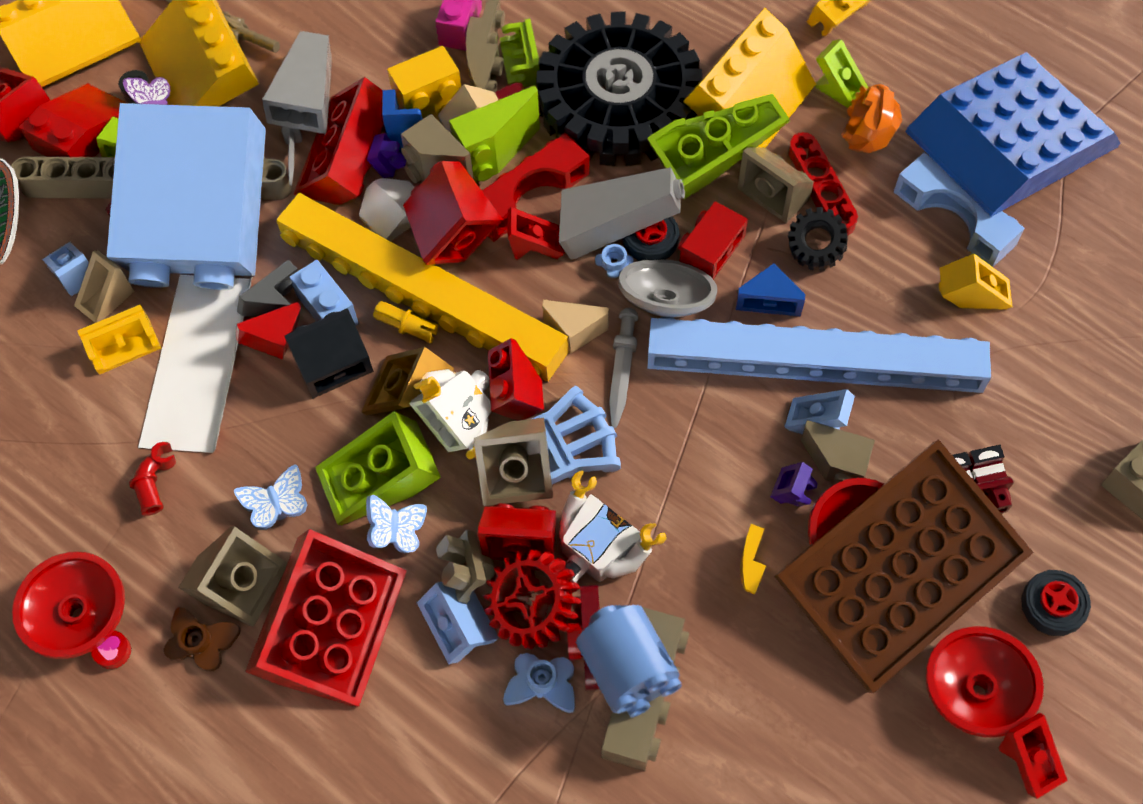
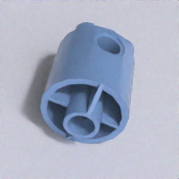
[576,605,682,717]

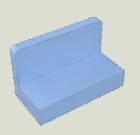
[416,582,499,664]

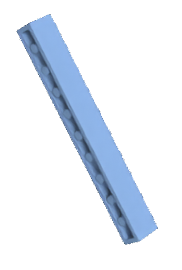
[647,317,991,393]

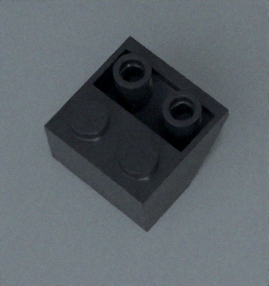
[284,308,374,399]

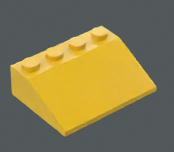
[0,0,141,87]
[139,0,259,107]
[683,8,816,148]

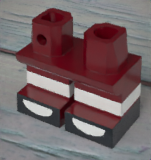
[952,445,1014,514]

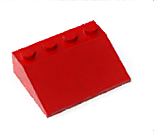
[245,529,407,707]

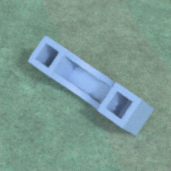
[894,152,1025,267]

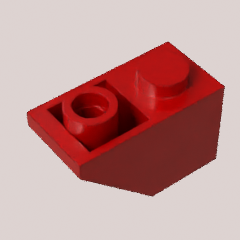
[488,338,544,421]

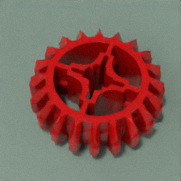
[483,549,582,650]

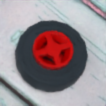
[623,216,680,261]
[1021,570,1091,636]

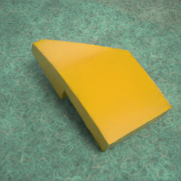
[740,524,766,594]

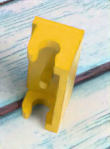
[807,0,871,36]
[77,304,162,375]

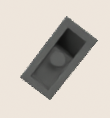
[237,260,297,317]

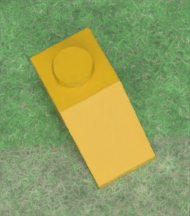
[939,254,1012,309]

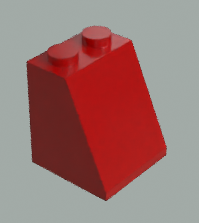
[403,161,503,265]

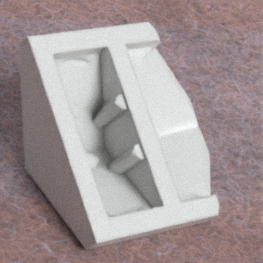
[359,178,414,241]

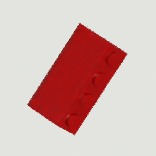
[293,77,384,205]

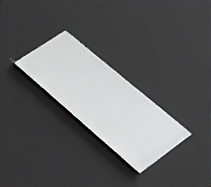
[138,274,253,453]

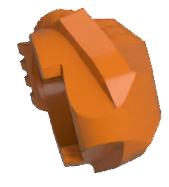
[841,84,902,154]

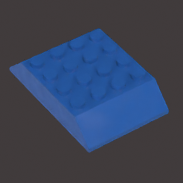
[905,52,1121,217]

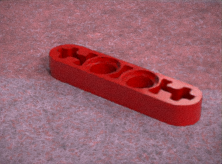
[788,132,858,235]

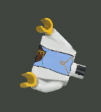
[559,471,666,583]

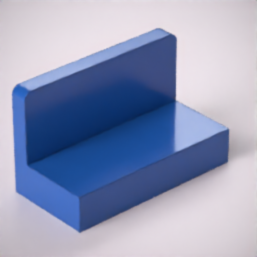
[382,90,422,153]

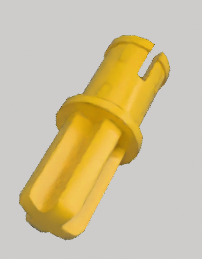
[373,301,439,344]

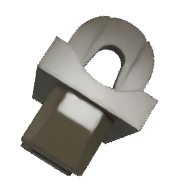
[436,529,496,604]

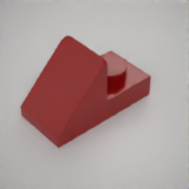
[508,207,565,260]
[998,713,1068,799]

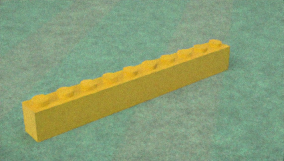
[276,193,569,382]

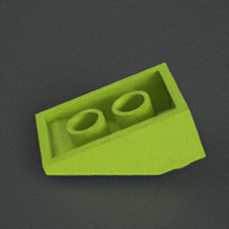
[449,85,540,183]
[315,411,441,526]

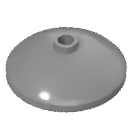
[618,259,717,317]

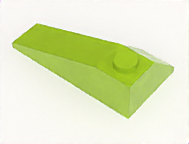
[647,94,790,200]

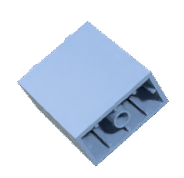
[107,103,266,290]

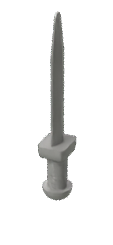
[281,126,302,186]
[609,308,638,428]

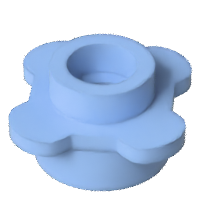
[595,244,633,278]

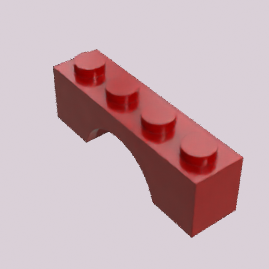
[482,133,590,242]

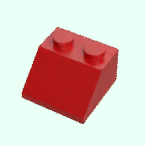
[478,503,557,560]

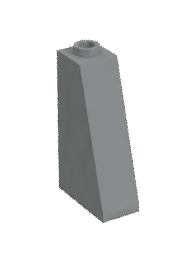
[262,31,332,134]
[559,167,685,259]

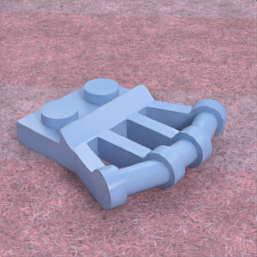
[531,386,621,485]

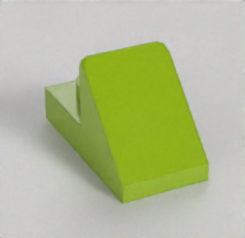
[815,39,868,108]

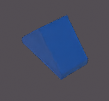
[736,263,805,317]

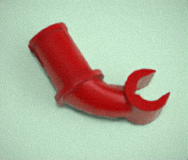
[129,442,176,516]

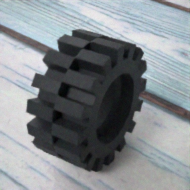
[788,207,848,271]

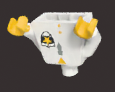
[409,369,491,459]

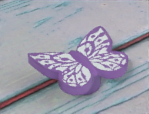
[123,77,170,105]

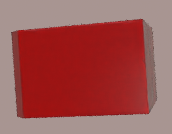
[236,301,301,360]

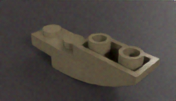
[466,0,505,92]

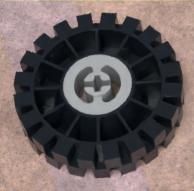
[537,12,703,166]

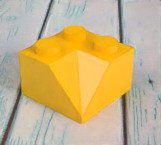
[387,46,461,121]

